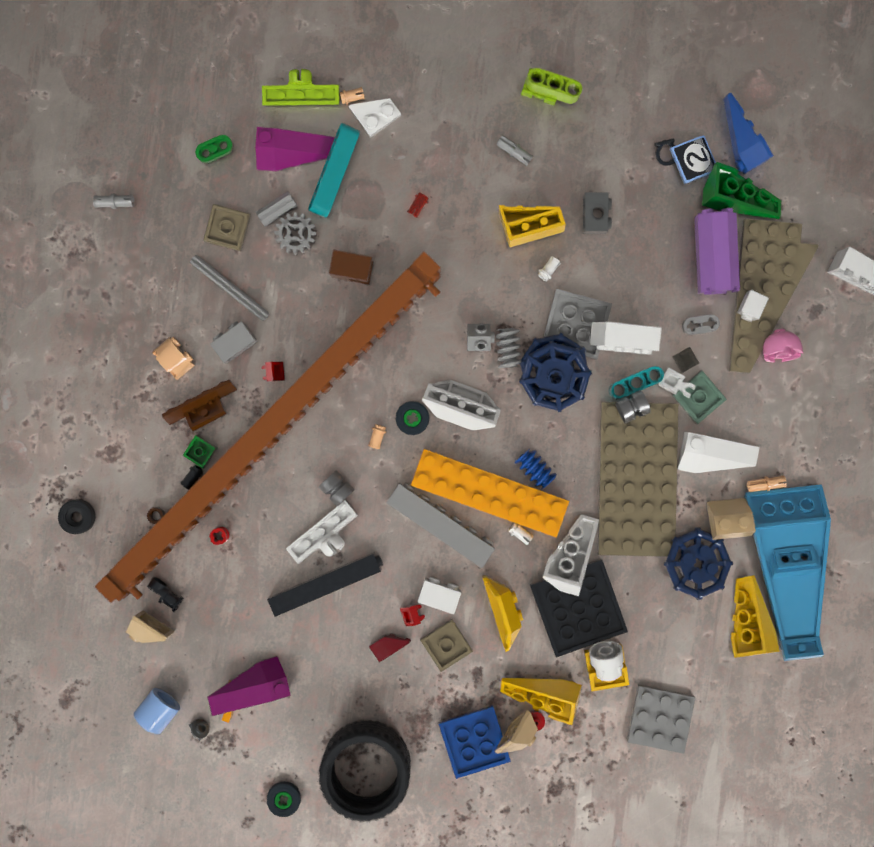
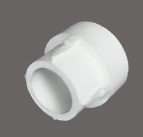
[589,641,624,681]

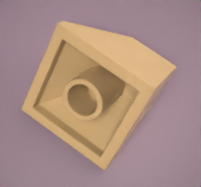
[126,610,175,643]
[494,710,538,754]

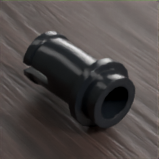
[180,465,204,490]

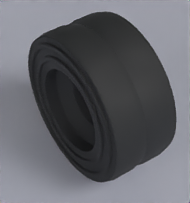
[58,499,96,535]

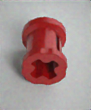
[209,526,230,545]

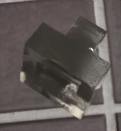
[672,347,699,373]

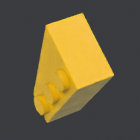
[498,205,566,248]

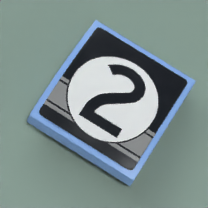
[670,135,716,185]

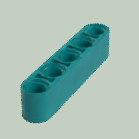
[308,123,360,218]

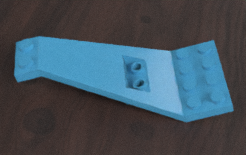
[745,484,831,661]

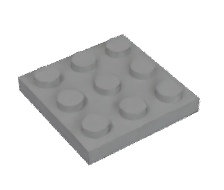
[543,289,612,360]
[627,685,696,754]

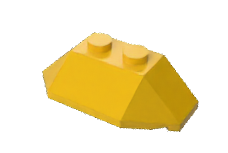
[482,575,523,652]

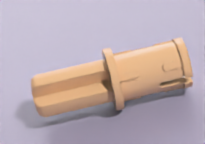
[747,475,787,492]

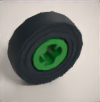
[395,401,430,435]
[267,781,301,817]

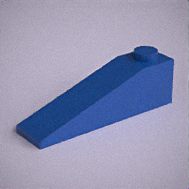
[723,93,773,175]

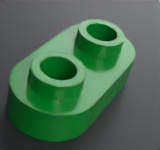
[195,135,233,163]

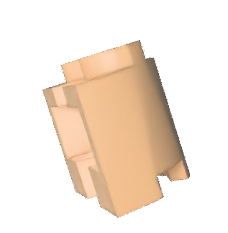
[152,336,195,380]

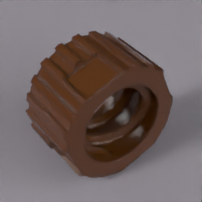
[147,507,165,524]

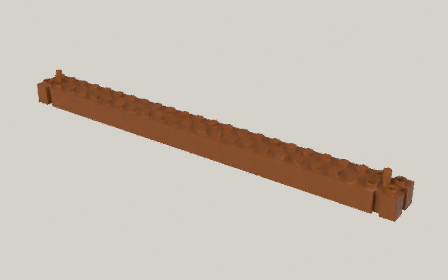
[94,252,441,603]

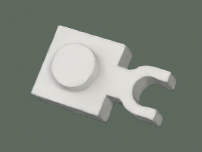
[659,368,696,398]

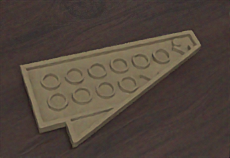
[729,219,818,373]

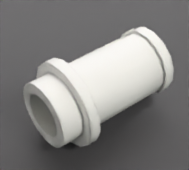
[538,256,561,282]
[508,523,534,545]

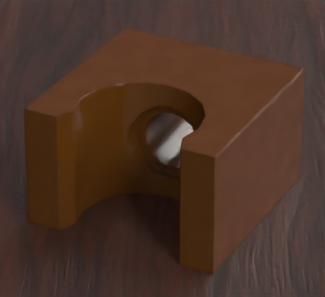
[329,250,374,285]

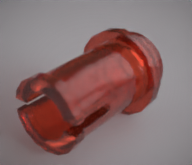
[407,192,429,218]

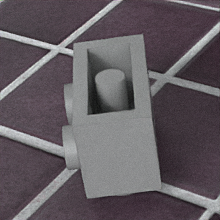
[210,321,258,364]

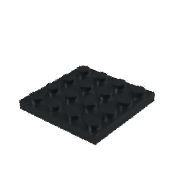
[530,559,628,658]

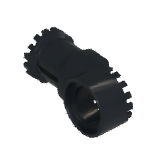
[147,577,184,612]

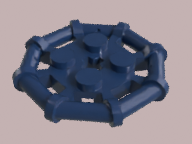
[519,333,588,401]
[519,341,592,413]
[664,527,733,600]

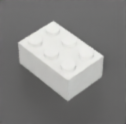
[590,322,661,355]

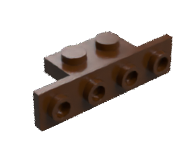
[162,379,237,431]

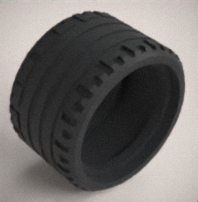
[319,720,411,822]

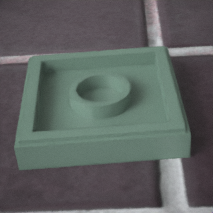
[672,370,727,424]

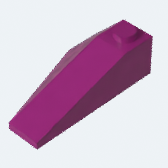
[255,127,335,172]
[207,656,291,716]

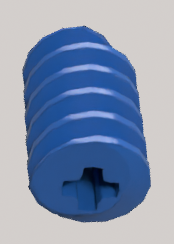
[514,449,557,490]

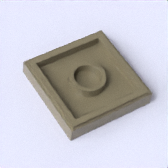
[203,204,251,252]
[420,619,473,672]

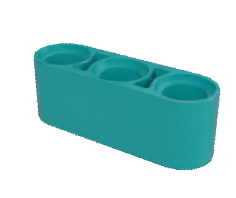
[608,366,664,399]

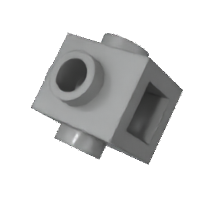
[467,323,495,351]

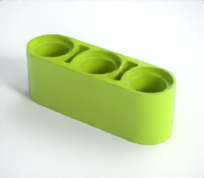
[526,68,582,104]

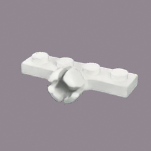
[286,500,358,564]

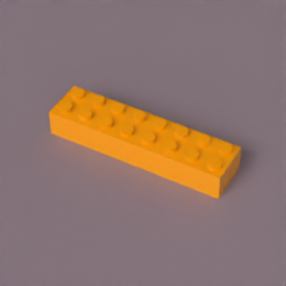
[411,449,570,538]

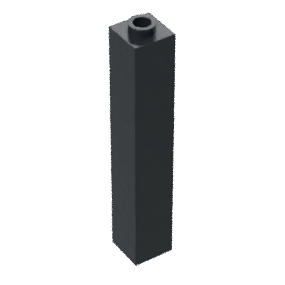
[267,552,383,617]

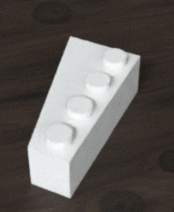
[827,247,874,295]

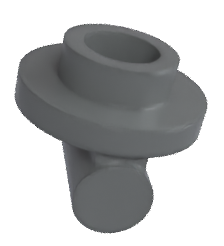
[189,719,209,741]

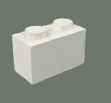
[418,577,461,614]

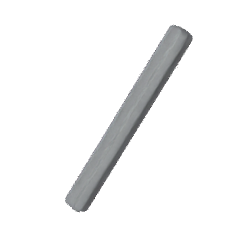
[190,255,269,321]

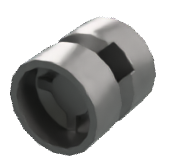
[615,390,651,423]
[319,470,355,506]

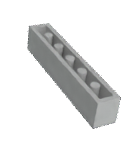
[387,482,495,568]

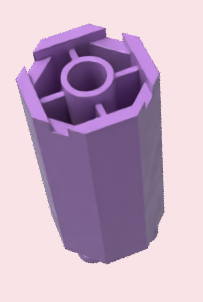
[694,208,740,295]

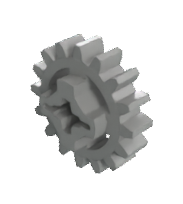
[274,212,317,255]

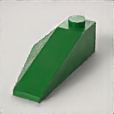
[702,162,782,219]

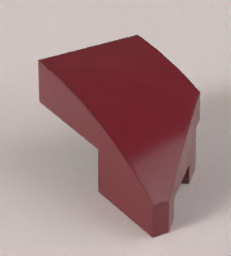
[369,633,411,662]

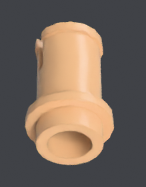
[339,87,365,105]
[368,424,387,449]

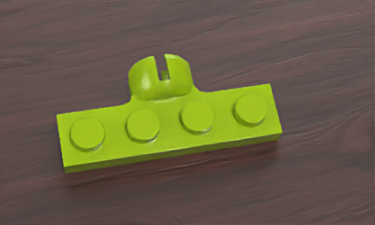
[262,69,340,106]

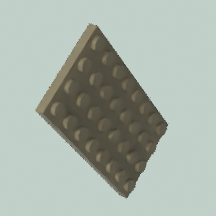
[598,402,678,557]

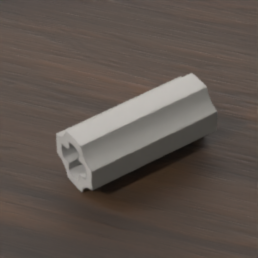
[256,191,297,227]

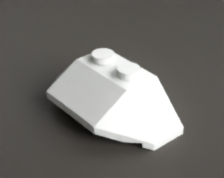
[422,380,501,430]

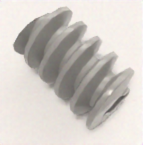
[496,328,522,368]

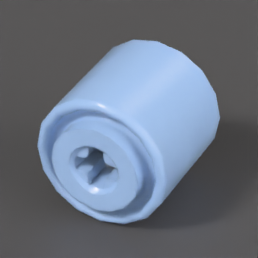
[134,688,180,734]

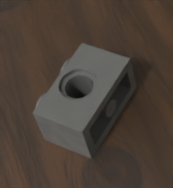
[583,192,612,234]

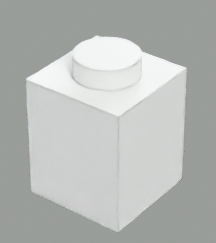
[737,290,769,322]

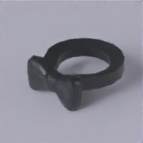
[654,139,675,166]

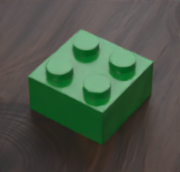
[182,435,217,468]

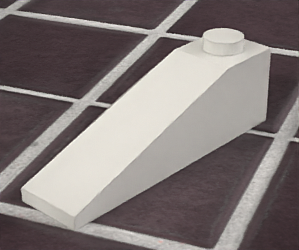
[677,432,760,473]
[543,515,599,596]

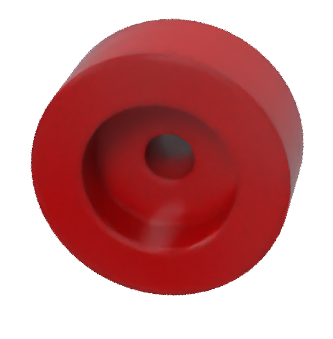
[531,710,545,731]

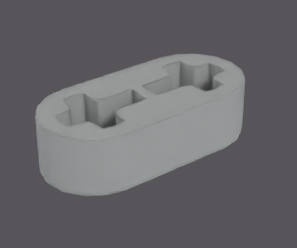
[682,315,720,335]

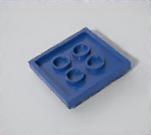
[439,705,511,779]

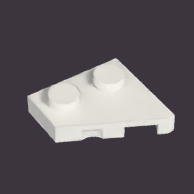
[349,98,401,138]

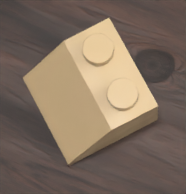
[707,498,756,540]

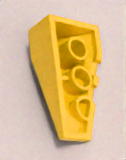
[731,575,780,658]
[500,678,582,725]

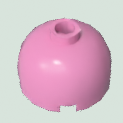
[763,329,803,363]

